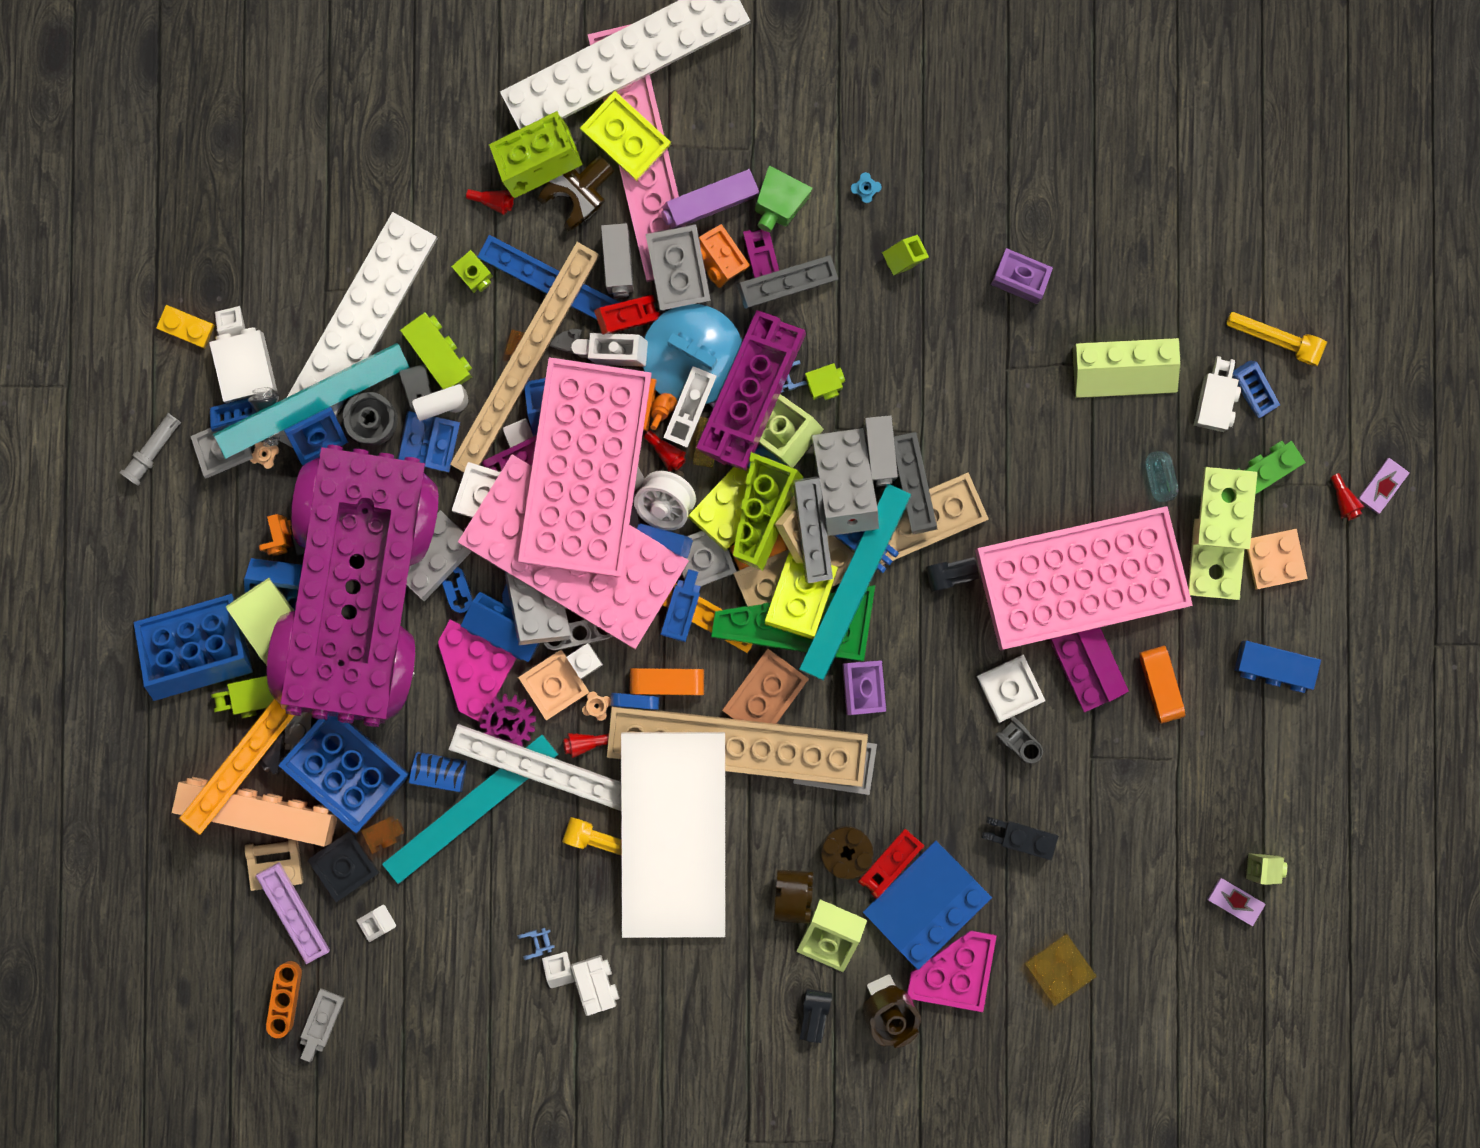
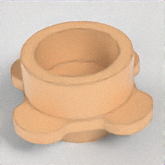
[250,440,279,469]
[582,692,611,721]

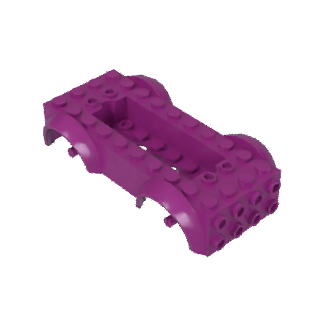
[267,445,438,727]

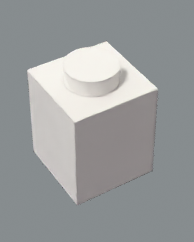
[566,643,603,679]

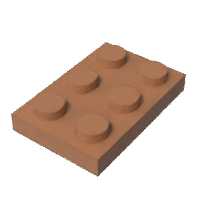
[722,649,809,724]

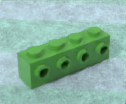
[1221,441,1306,503]

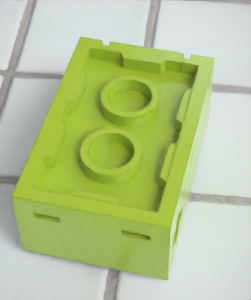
[489,111,583,198]

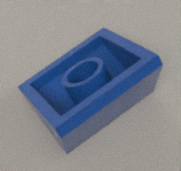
[284,407,348,465]

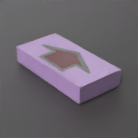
[1358,458,1409,514]
[1207,878,1265,926]

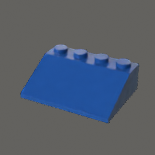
[134,594,253,701]
[278,716,410,834]
[863,840,992,970]

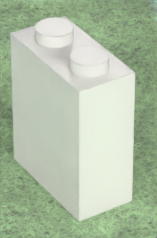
[209,328,277,403]

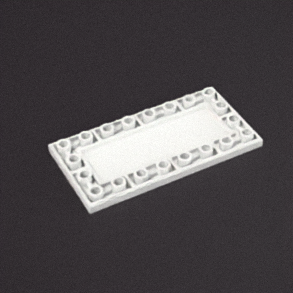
[621,732,725,938]

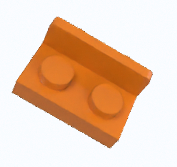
[699,224,750,288]

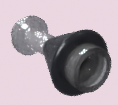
[248,387,280,447]

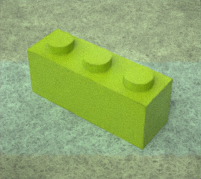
[400,313,472,389]

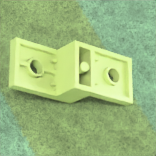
[1188,467,1257,600]

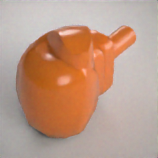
[650,393,678,430]

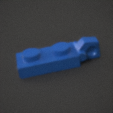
[661,569,701,642]

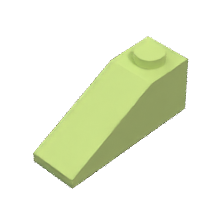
[1246,853,1287,885]

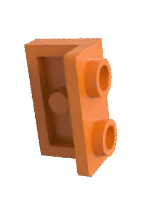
[259,514,293,556]

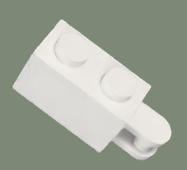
[571,333,648,366]
[1194,356,1241,432]

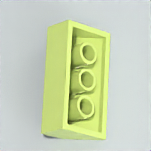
[1073,338,1180,398]

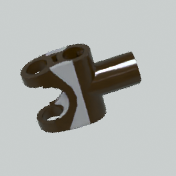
[538,155,615,231]

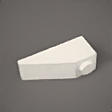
[663,366,716,447]

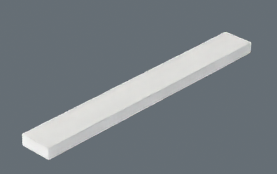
[449,724,622,811]

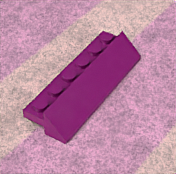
[696,310,806,471]
[1049,627,1129,712]

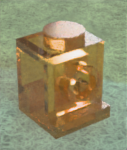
[362,816,404,854]

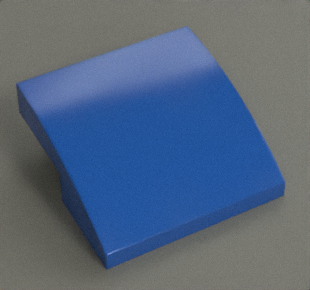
[397,411,460,472]

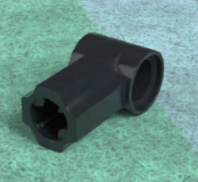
[926,557,980,592]
[800,989,832,1043]

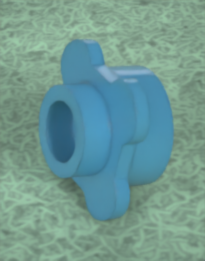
[851,172,881,203]

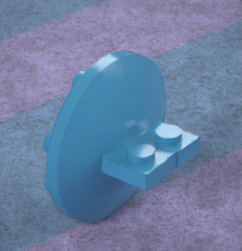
[643,304,742,405]

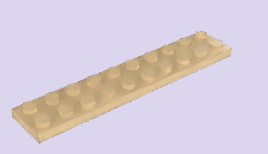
[733,473,988,606]
[607,706,868,787]

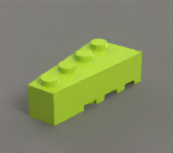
[733,452,803,571]

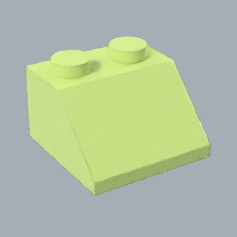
[796,900,867,972]

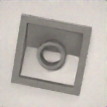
[191,428,253,479]

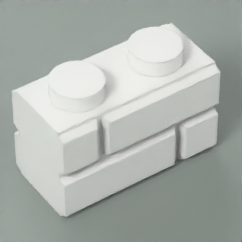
[571,955,619,1016]

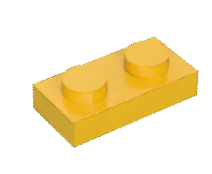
[156,305,215,349]

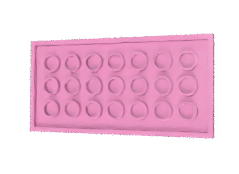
[518,358,651,578]
[458,455,689,649]
[975,506,1193,650]

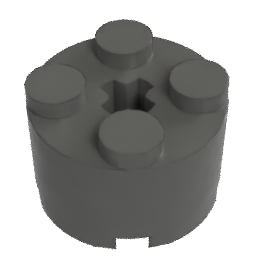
[343,392,398,446]

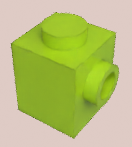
[882,235,929,275]
[451,250,493,293]
[805,363,845,400]

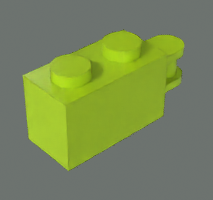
[211,676,274,718]

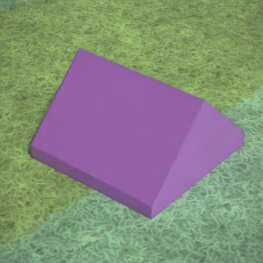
[991,248,1053,304]
[842,661,886,715]

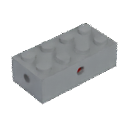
[812,428,879,536]

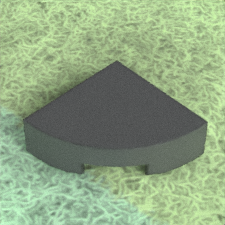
[550,329,582,355]

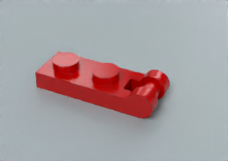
[594,295,660,335]
[857,828,924,899]

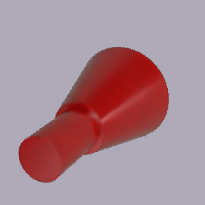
[466,189,514,215]
[644,430,686,471]
[1330,473,1365,521]
[563,733,609,758]

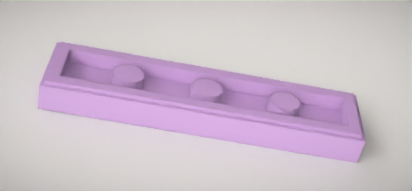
[256,862,330,964]

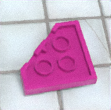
[438,619,517,723]
[907,930,996,1012]

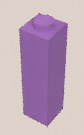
[661,169,760,229]

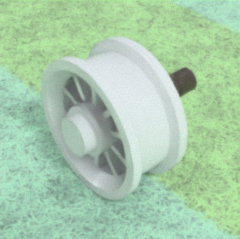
[634,470,696,530]

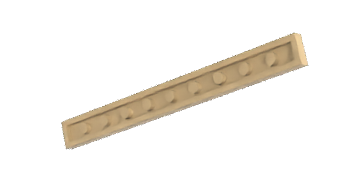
[450,242,600,472]

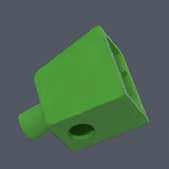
[755,166,812,232]

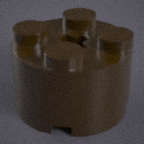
[821,826,873,879]
[774,870,813,924]
[863,985,921,1048]

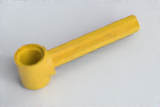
[1227,312,1327,366]
[562,817,622,856]

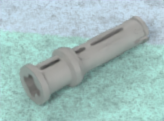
[119,413,181,486]

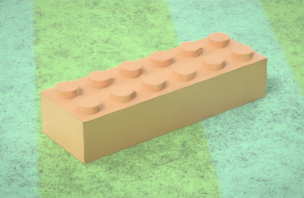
[172,777,338,846]

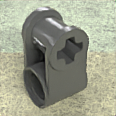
[400,364,432,411]
[995,716,1043,764]

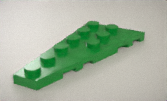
[711,585,875,662]

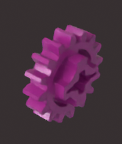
[480,694,536,747]

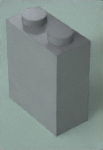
[601,223,634,298]
[863,416,898,487]

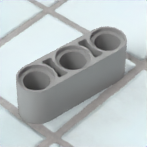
[544,620,613,650]

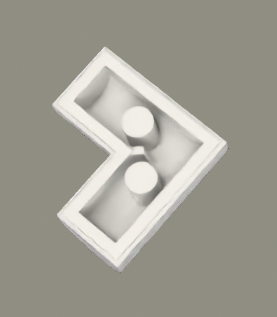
[412,384,468,421]

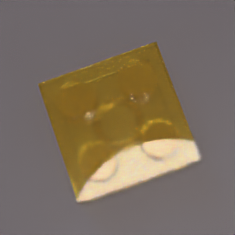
[1024,933,1097,1006]

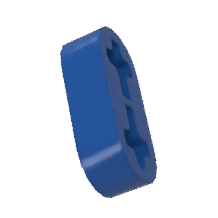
[442,567,473,613]
[610,693,660,710]

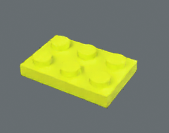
[580,91,671,181]
[688,467,749,551]
[765,552,838,639]

